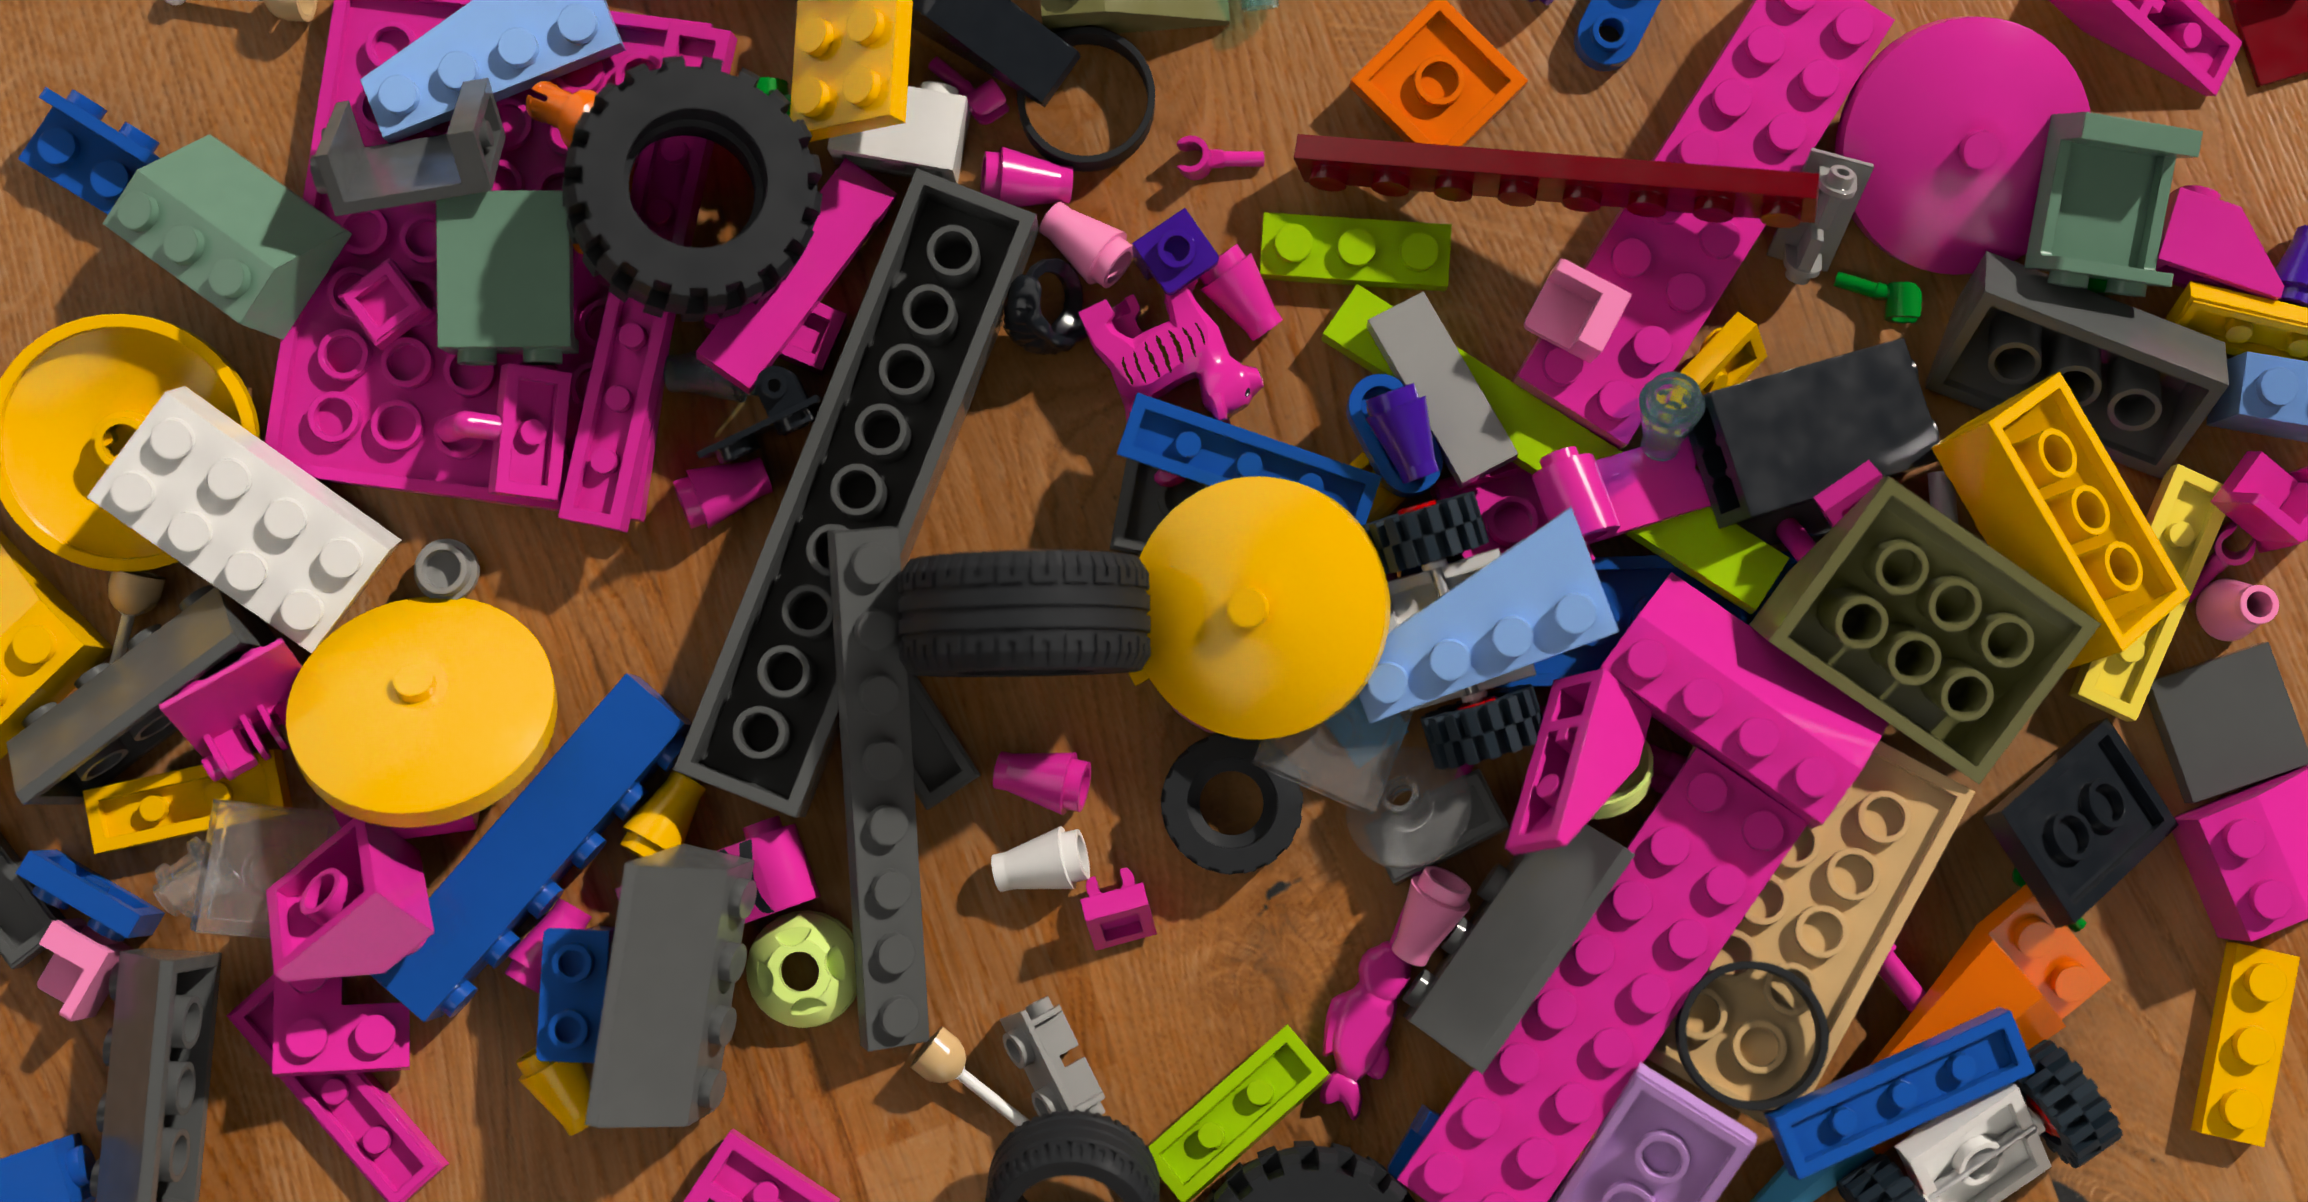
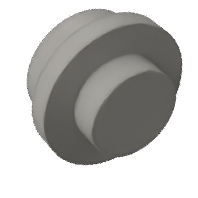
[414,539,480,600]

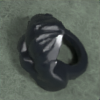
[1003,258,1088,355]

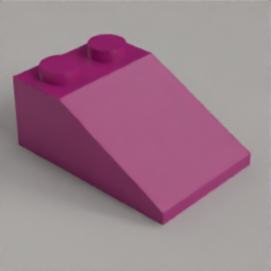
[2172,764,2308,942]

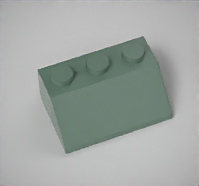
[102,134,352,340]

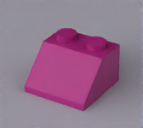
[266,818,434,982]

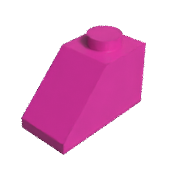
[2156,185,2284,300]

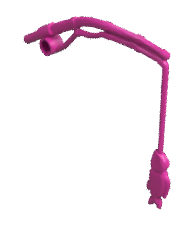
[1320,705,1926,1120]

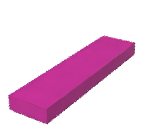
[696,158,897,395]
[226,974,449,1202]

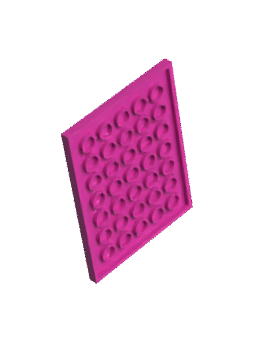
[265,0,714,522]

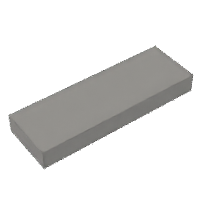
[1366,291,1519,489]

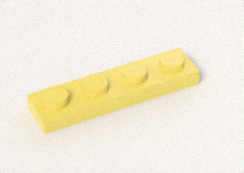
[2069,464,2225,722]

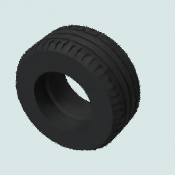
[898,550,1151,677]

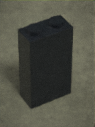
[1679,338,1939,529]

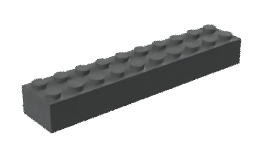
[674,168,1039,818]

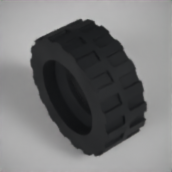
[1161,733,1304,875]

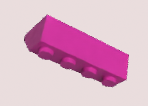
[1599,572,1889,829]

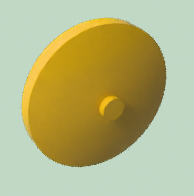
[0,314,261,572]
[1139,477,1390,740]
[286,596,558,828]

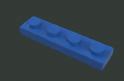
[1116,392,1382,525]
[1764,1007,2036,1180]

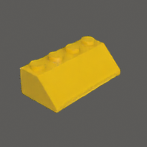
[1931,372,2190,669]

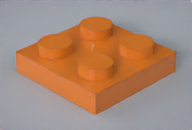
[1349,0,1529,147]

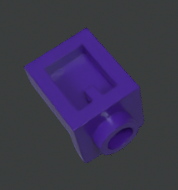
[1132,208,1219,295]

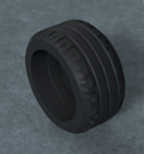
[985,1109,1160,1202]

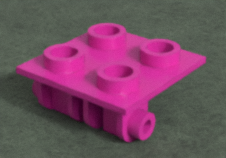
[159,638,302,782]

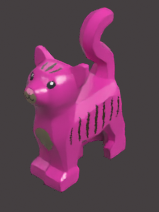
[1078,278,1264,487]

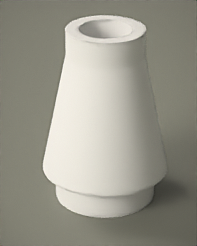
[991,826,1090,892]

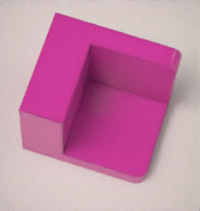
[2211,451,2308,543]

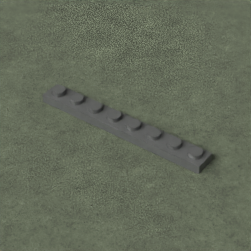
[827,526,930,1052]

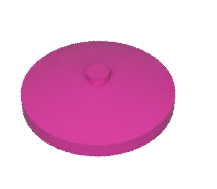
[1835,16,2090,275]

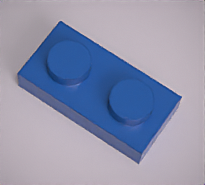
[15,849,165,942]

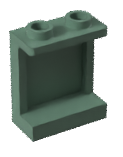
[2024,112,2203,297]
[436,190,579,366]

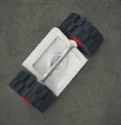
[1362,491,1543,770]
[1836,1039,2123,1202]

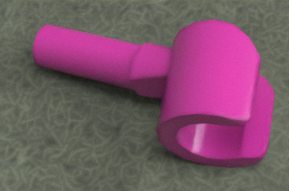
[928,56,1010,125]
[1176,135,1265,181]
[2188,521,2256,603]

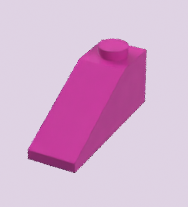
[2049,0,2243,96]
[1505,668,1653,855]

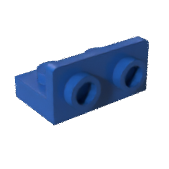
[18,87,160,214]
[536,926,615,1063]

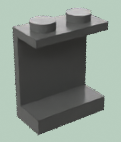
[310,78,506,216]

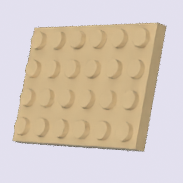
[1646,740,1975,1129]

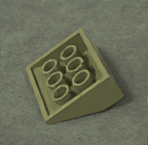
[1750,475,2101,784]

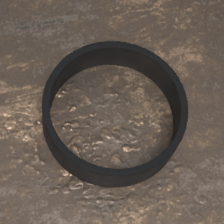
[1017,27,1155,172]
[1675,961,1829,1110]

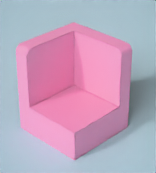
[1524,258,1632,363]
[37,918,134,1022]

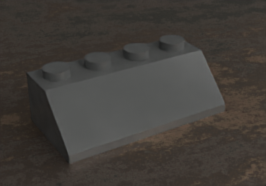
[1925,251,2229,479]
[6,585,277,805]
[1403,824,1635,1074]
[585,844,757,1128]
[90,948,222,1202]

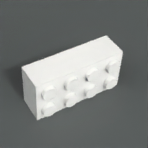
[87,386,402,654]

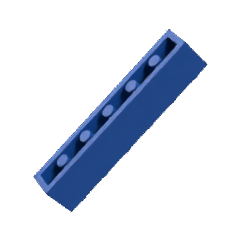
[370,673,692,1022]

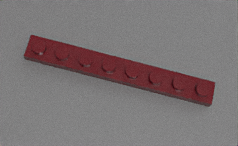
[1293,134,1820,228]

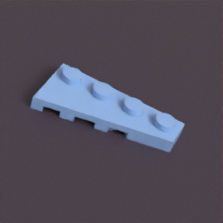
[360,0,626,143]
[1358,506,1619,723]

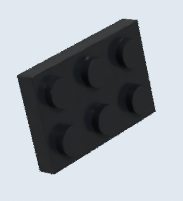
[1983,717,2179,928]

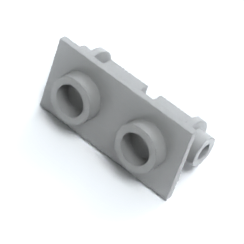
[1767,147,1874,285]
[999,996,1106,1117]

